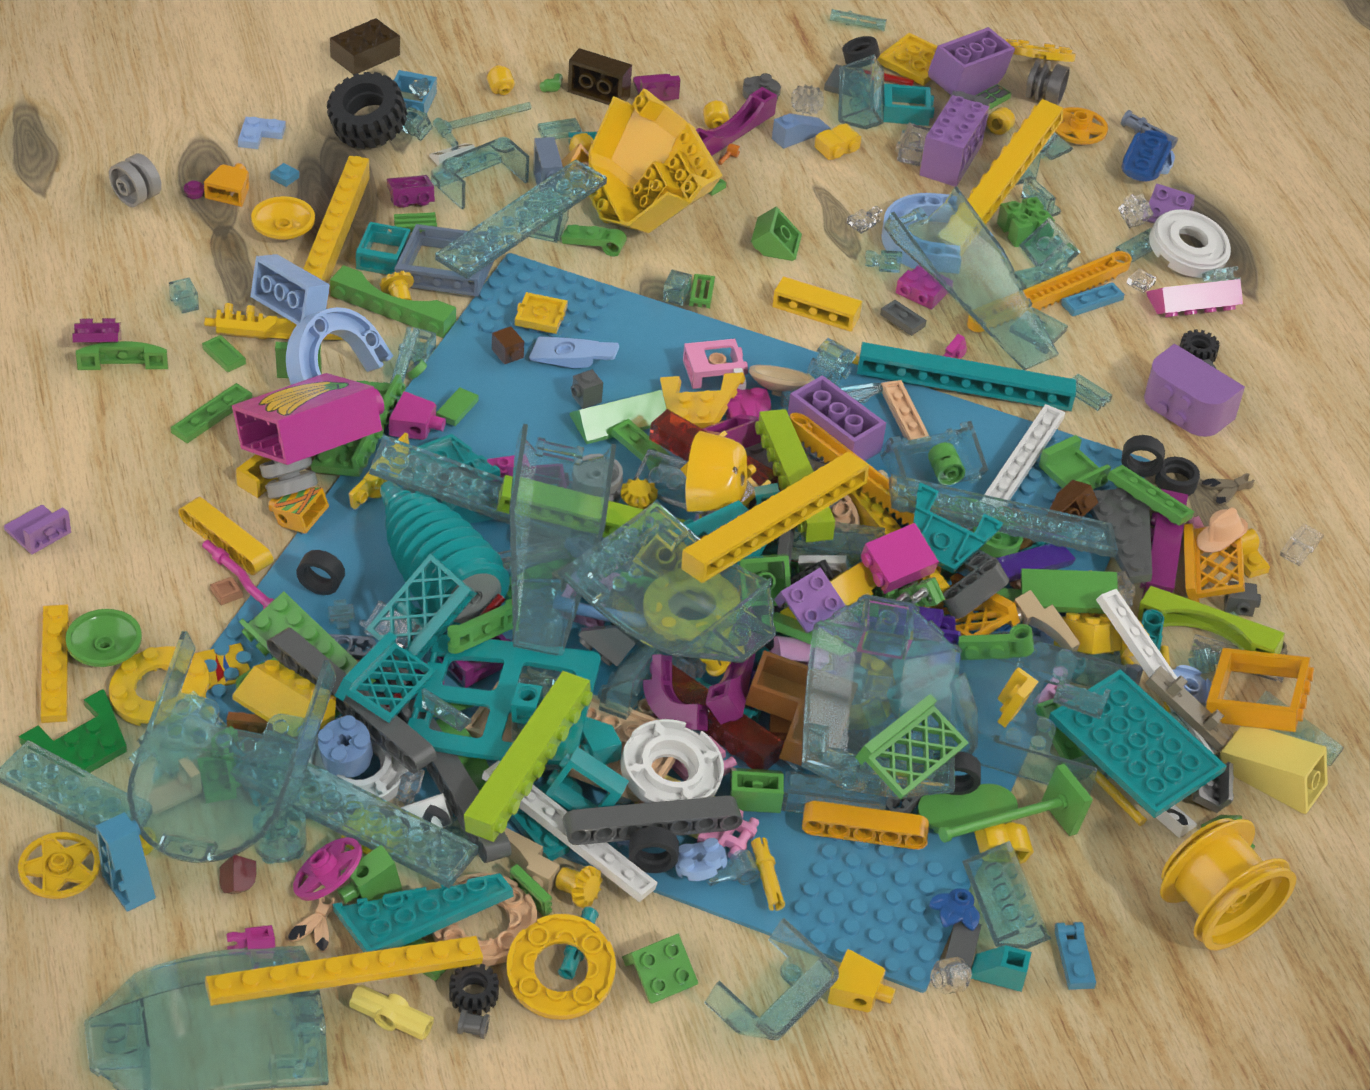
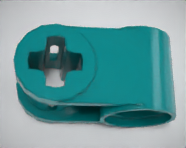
[1141,609,1164,651]

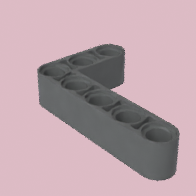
[943,550,1009,619]

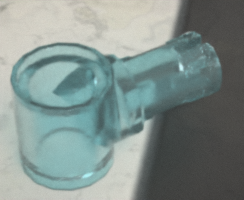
[706,850,760,886]

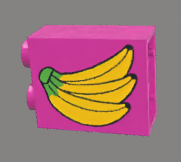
[232,373,384,465]

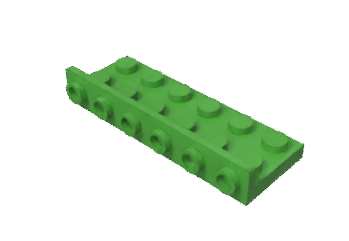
[311,374,405,477]
[239,591,376,718]

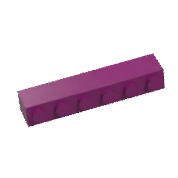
[1139,489,1188,599]

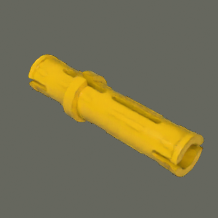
[751,837,785,911]

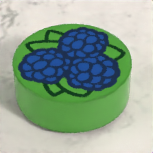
[405,359,427,379]

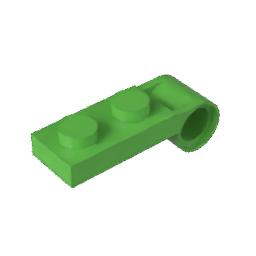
[561,224,627,257]
[959,624,1034,660]

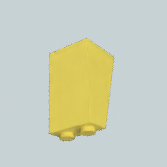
[1220,726,1328,814]

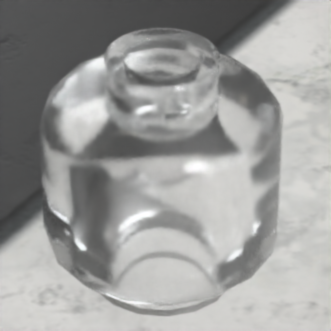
[930,957,972,994]

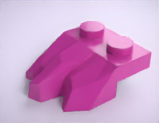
[726,387,771,420]

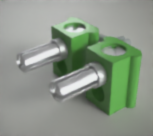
[893,577,945,608]

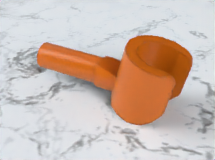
[718,144,740,165]

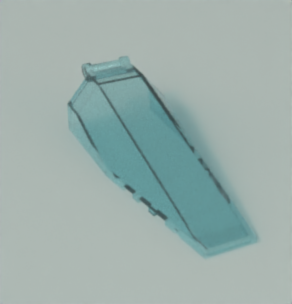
[884,186,1059,370]
[509,424,616,656]

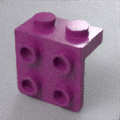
[633,74,681,101]

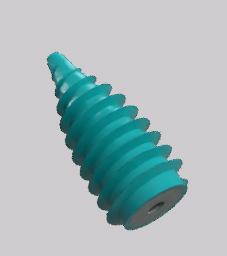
[380,481,510,625]

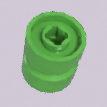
[928,442,965,485]

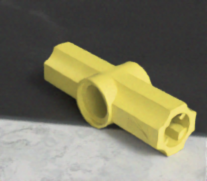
[350,984,434,1040]

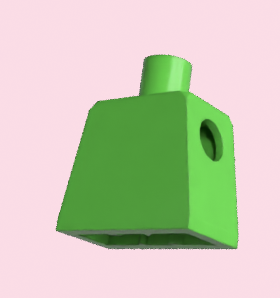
[337,845,403,904]

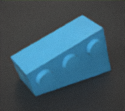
[95,812,156,912]

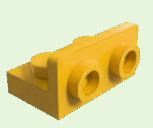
[997,667,1038,728]

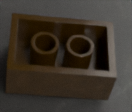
[330,18,400,75]
[567,48,632,105]

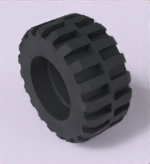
[327,72,407,149]

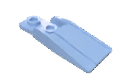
[529,337,619,368]

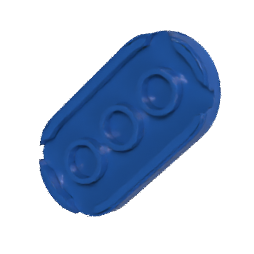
[1122,130,1172,181]

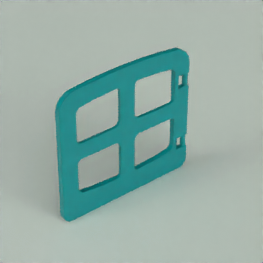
[407,634,601,765]

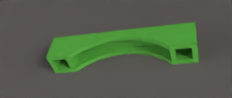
[330,265,456,338]

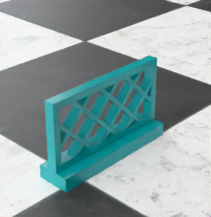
[366,554,477,661]
[335,631,436,723]

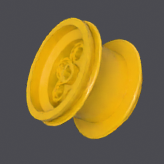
[1160,818,1297,951]

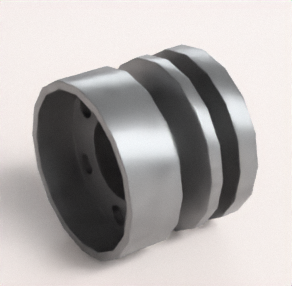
[1026,58,1070,106]

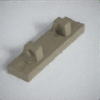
[1145,666,1233,751]

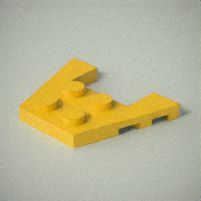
[660,372,745,431]

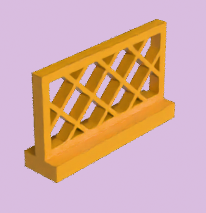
[1184,523,1245,603]
[943,573,1020,636]

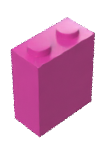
[861,523,939,594]

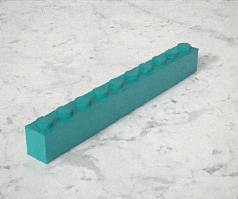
[857,342,1076,411]

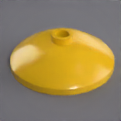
[251,196,315,240]

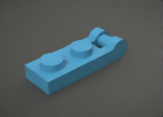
[1055,922,1096,990]

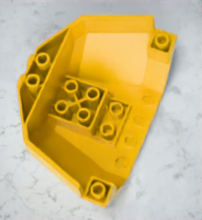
[588,88,723,233]

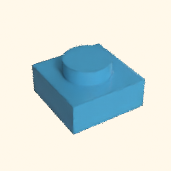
[270,163,299,187]

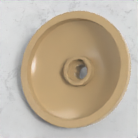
[749,365,815,396]

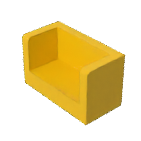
[236,454,278,498]

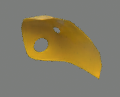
[685,431,747,512]

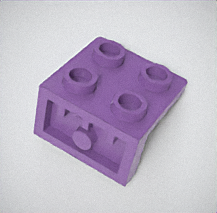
[1143,183,1195,224]
[4,505,71,555]
[774,567,847,633]

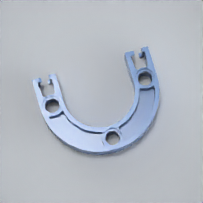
[881,193,962,275]
[286,307,393,385]

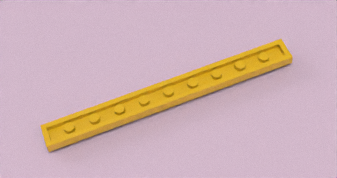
[205,936,483,1006]

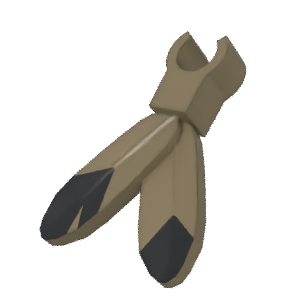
[1202,473,1255,506]

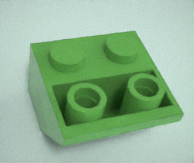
[730,767,784,813]

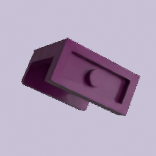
[437,634,512,688]

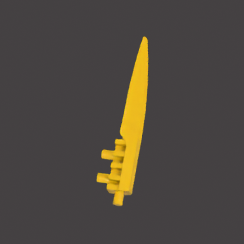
[204,303,342,340]

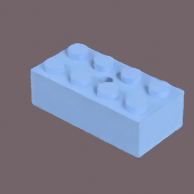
[250,254,330,324]

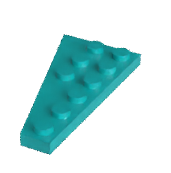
[333,873,514,953]

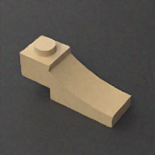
[1014,590,1080,656]
[504,828,560,894]

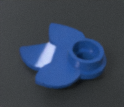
[929,888,980,931]

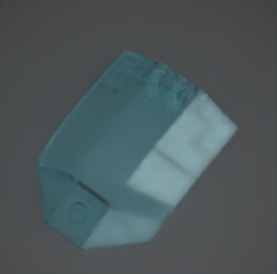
[558,501,776,663]
[801,594,962,799]
[84,946,329,1090]

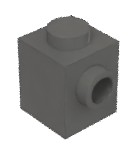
[571,369,603,409]
[1224,581,1261,617]

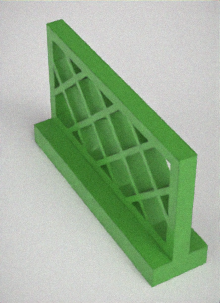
[855,694,968,799]

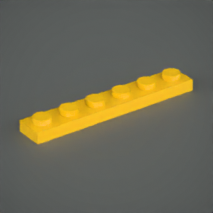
[41,604,69,723]

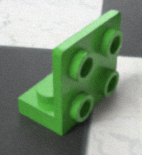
[622,933,698,1004]

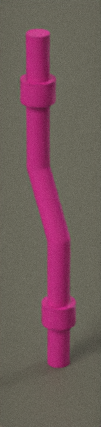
[202,540,274,609]

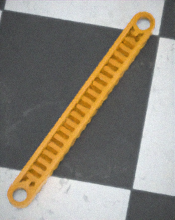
[967,251,1132,332]
[789,413,916,525]

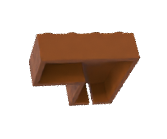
[745,650,858,775]

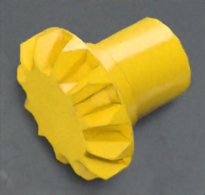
[379,271,414,300]
[620,477,658,510]
[556,866,603,908]

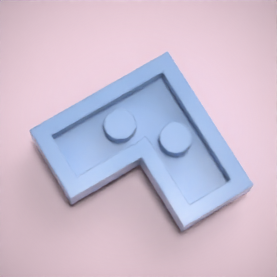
[238,117,286,149]

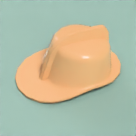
[1197,507,1248,553]

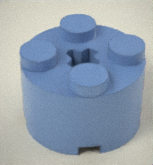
[318,715,373,778]

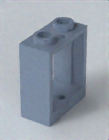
[533,137,563,201]

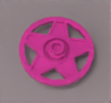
[293,837,362,901]

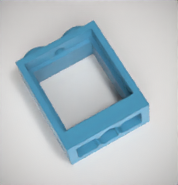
[394,70,437,120]

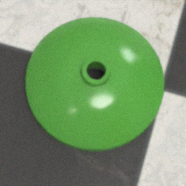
[66,609,142,667]

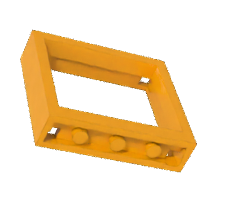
[1206,648,1314,732]

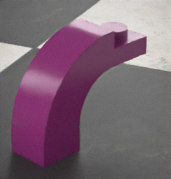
[643,654,708,731]

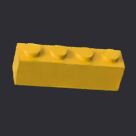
[772,276,862,332]

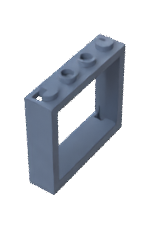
[395,224,498,297]

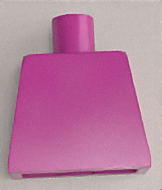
[389,391,446,440]

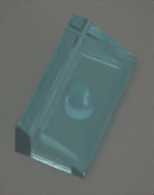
[421,688,472,732]

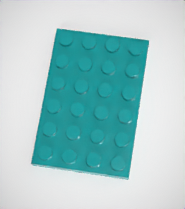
[1049,669,1226,819]

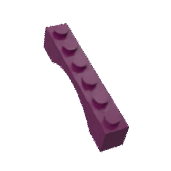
[696,87,777,156]
[706,603,761,724]

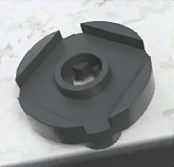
[742,73,781,100]

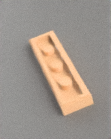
[880,380,931,447]

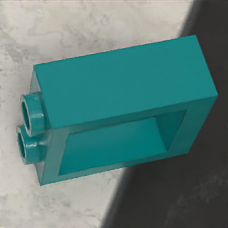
[882,83,934,126]
[356,222,410,275]
[545,747,629,811]

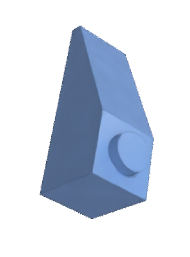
[772,113,831,149]

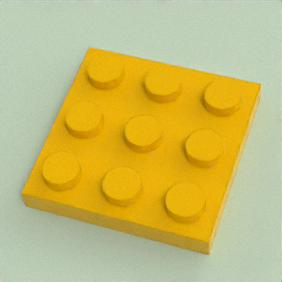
[877,33,937,86]

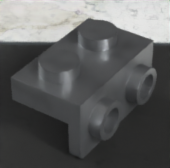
[1193,762,1234,813]

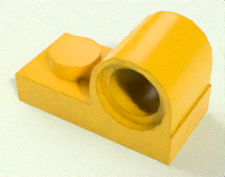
[1226,528,1270,578]

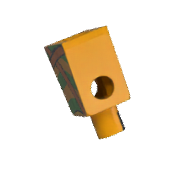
[268,487,329,533]

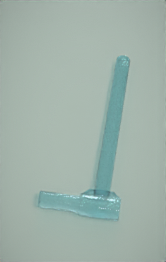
[433,102,531,147]

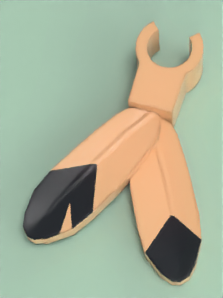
[288,896,335,952]

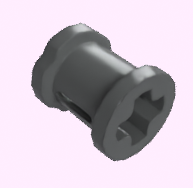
[457,1009,490,1039]

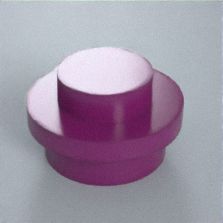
[184,180,204,199]

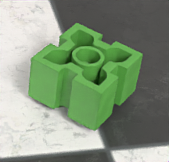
[997,197,1055,247]

